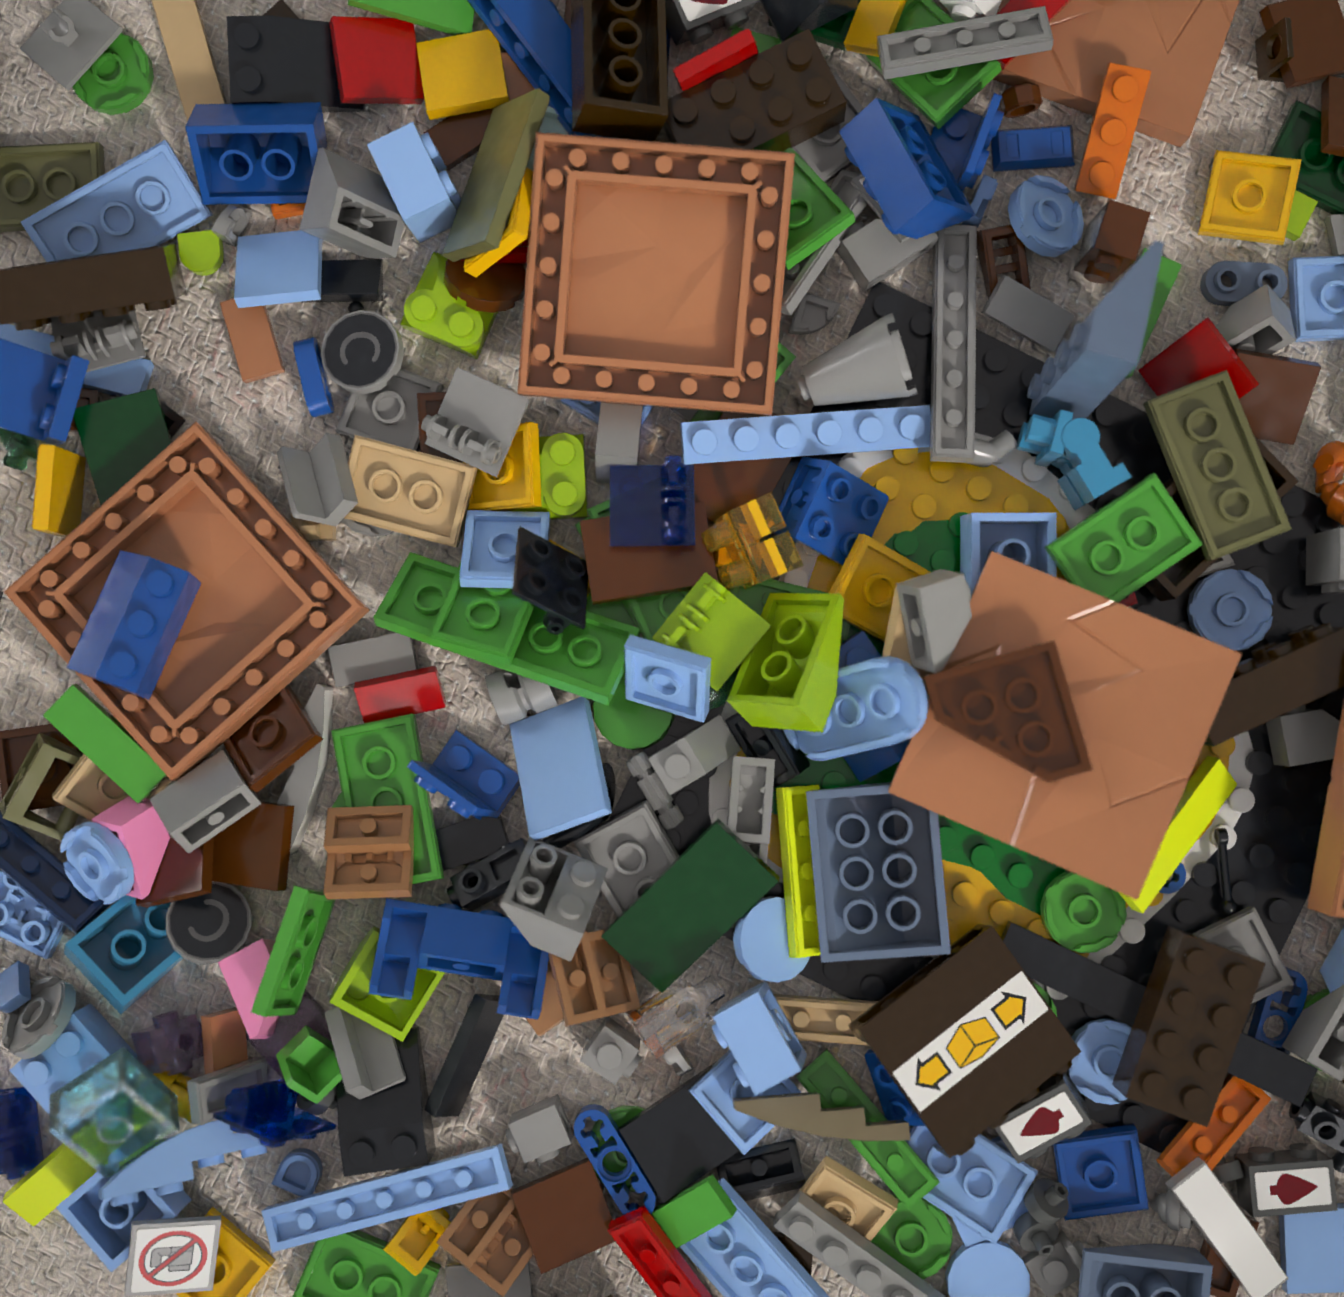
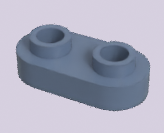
[1200,261,1288,306]

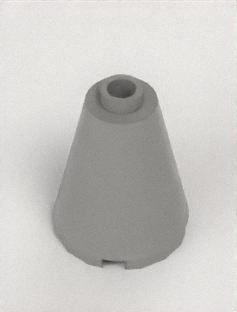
[797,313,918,406]

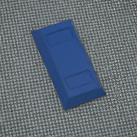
[991,125,1075,172]

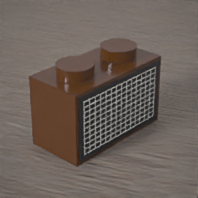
[1073,199,1151,284]

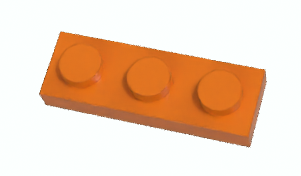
[1074,62,1152,199]
[1156,1073,1271,1177]

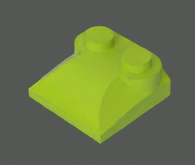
[400,252,498,359]
[506,433,588,520]
[329,926,445,1042]

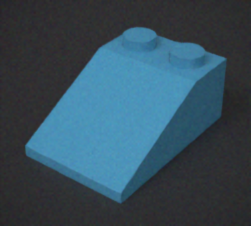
[64,895,183,1014]

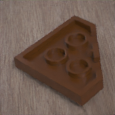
[923,640,1093,782]

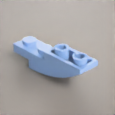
[98,1117,278,1207]

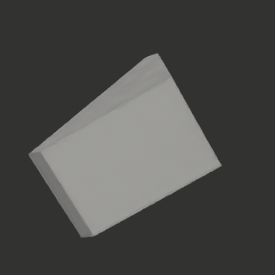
[595,402,643,486]

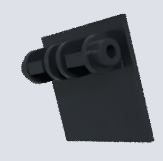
[512,526,588,634]

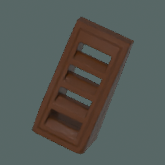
[977,224,1031,299]

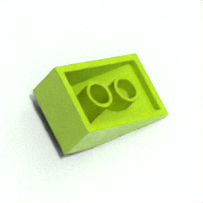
[727,593,844,732]

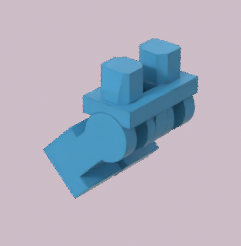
[1016,410,1131,511]

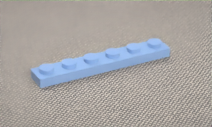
[680,405,931,465]
[261,1143,513,1253]

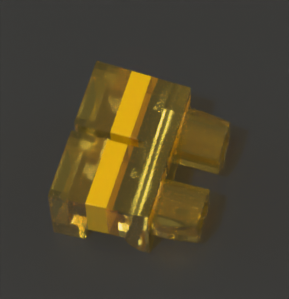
[701,492,804,589]

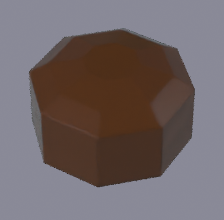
[1000,83,1043,118]

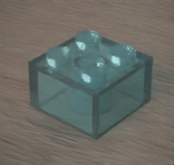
[49,1047,180,1179]

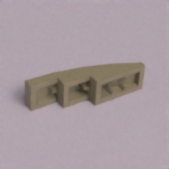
[732,1092,911,1141]

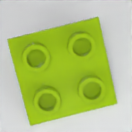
[652,572,771,692]

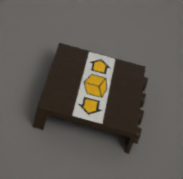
[848,924,1081,1158]

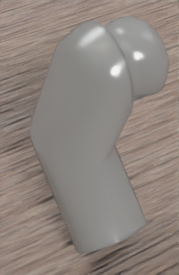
[967,429,1017,467]

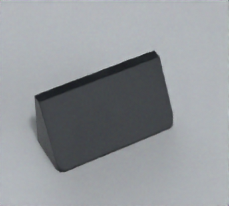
[302,259,383,303]
[725,712,810,789]
[717,1138,805,1201]

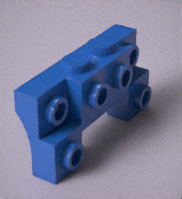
[369,898,549,1020]

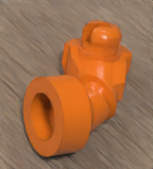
[1313,441,1344,525]

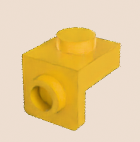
[383,1208,451,1276]

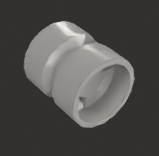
[485,669,559,726]

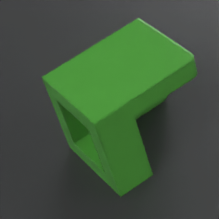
[276,1025,342,1104]

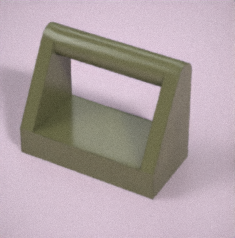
[0,732,83,841]

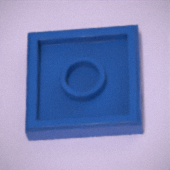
[1052,1124,1149,1220]

